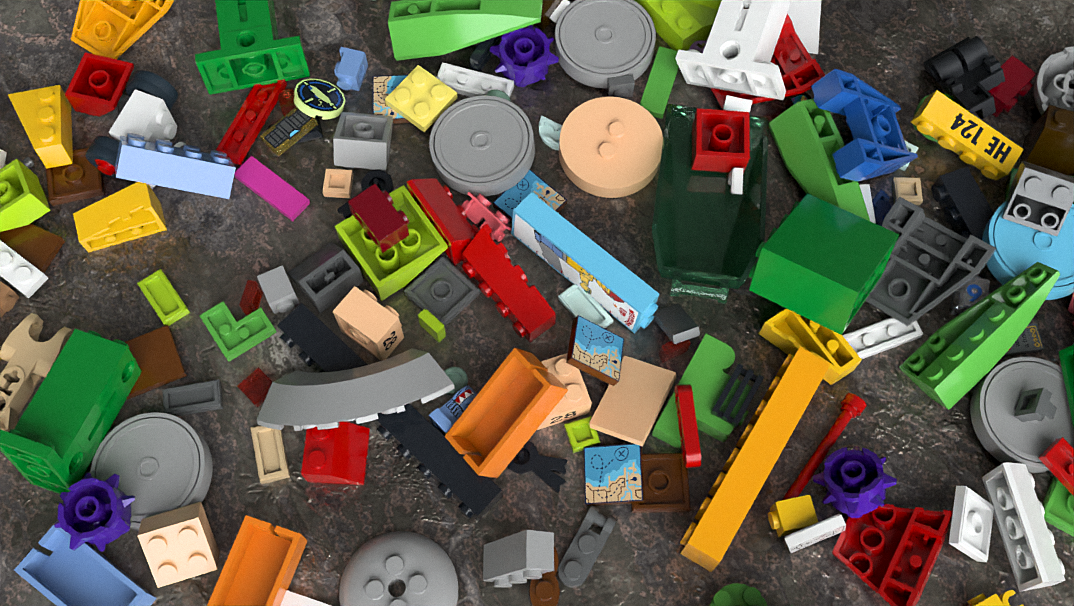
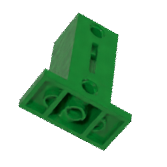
[195,0,310,95]
[0,329,142,494]

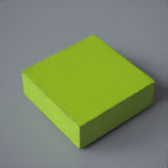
[418,309,446,342]
[564,416,600,453]

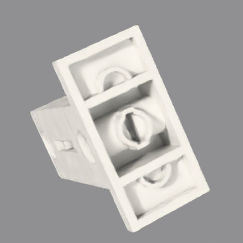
[675,0,792,100]

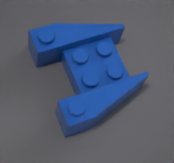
[811,69,918,182]

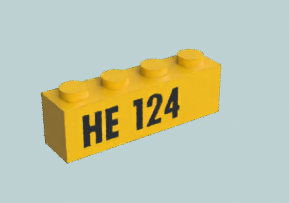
[911,90,1024,180]

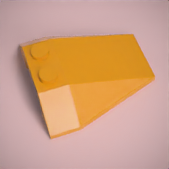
[71,0,174,59]

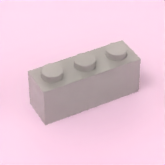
[483,530,554,588]

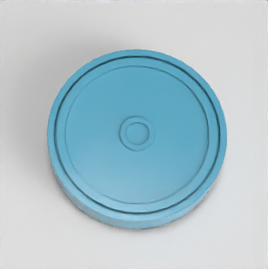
[982,201,1074,300]

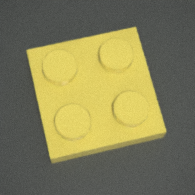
[385,65,458,133]

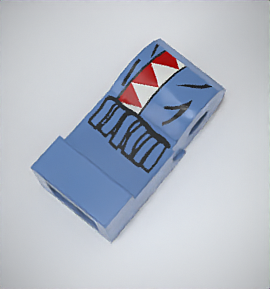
[429,385,477,436]

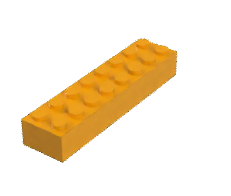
[680,347,831,572]

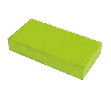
[137,269,190,326]

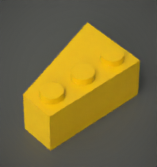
[8,85,73,169]

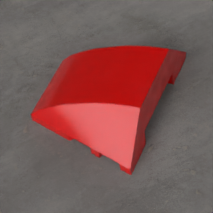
[832,504,953,606]

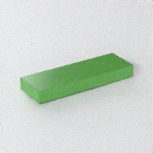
[640,46,679,119]

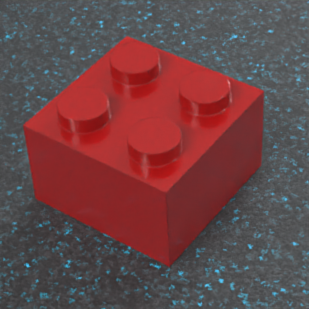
[692,108,750,173]

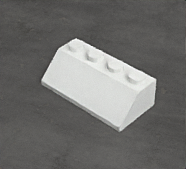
[982,462,1065,592]

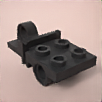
[923,36,1005,119]

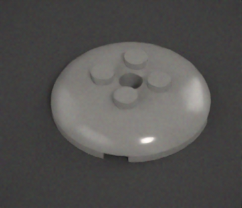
[339,531,459,606]

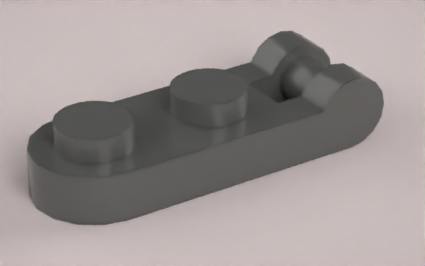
[558,505,618,588]

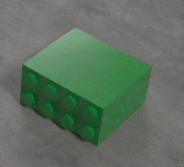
[749,193,899,335]

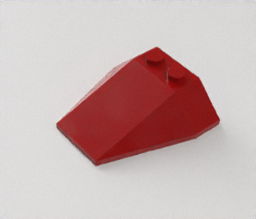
[711,14,825,110]

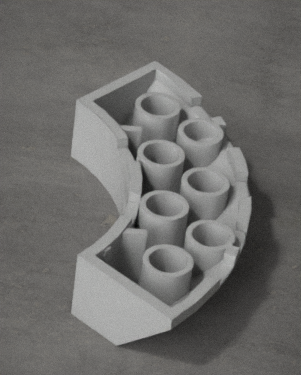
[257,348,455,431]

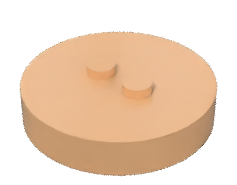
[559,97,664,198]

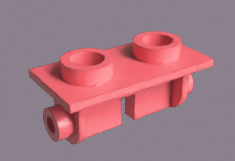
[461,192,512,242]

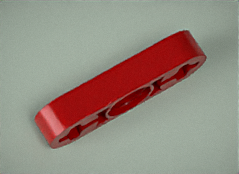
[675,384,701,468]

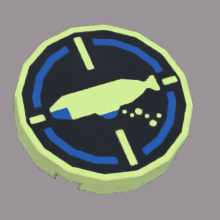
[293,79,346,120]

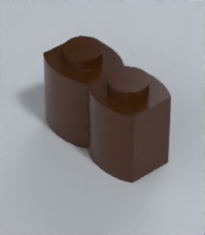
[529,546,560,606]

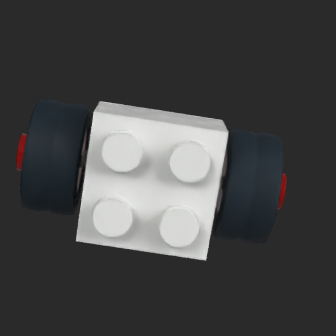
[85,70,178,180]

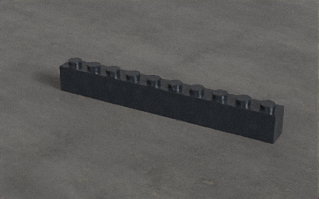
[277,303,503,522]

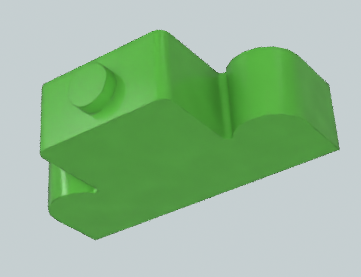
[652,334,752,448]

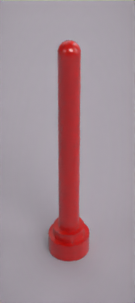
[781,393,867,501]

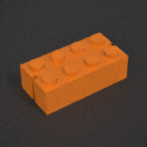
[444,348,568,478]
[207,515,307,606]

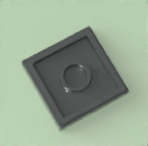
[403,256,480,327]

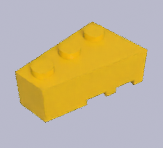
[73,182,167,253]
[759,308,862,385]

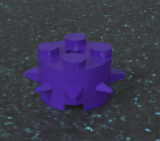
[490,25,559,87]
[813,446,897,518]
[54,472,135,552]

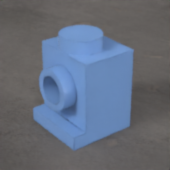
[335,47,368,91]

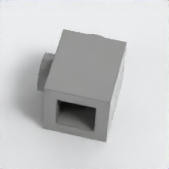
[257,265,299,314]

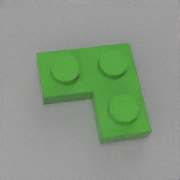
[199,301,277,362]

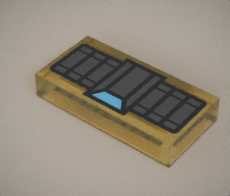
[260,106,318,157]

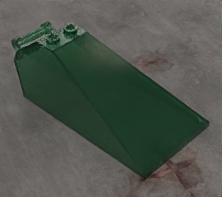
[652,104,769,304]

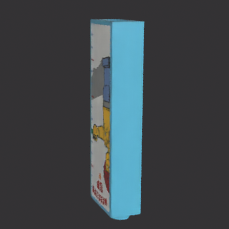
[511,192,659,334]

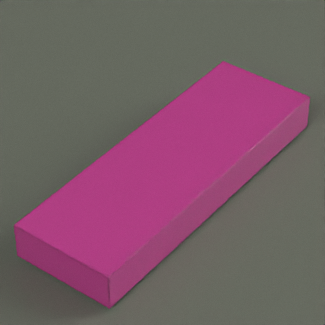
[234,156,310,222]

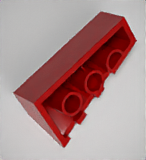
[462,223,556,343]

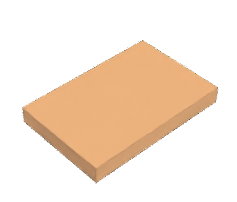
[589,355,676,447]

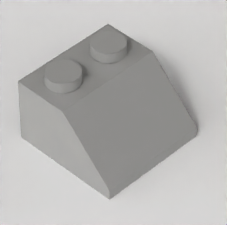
[333,112,393,170]

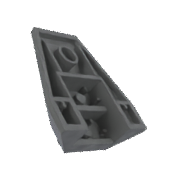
[865,197,996,326]

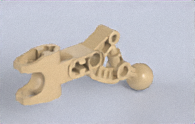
[0,313,73,432]

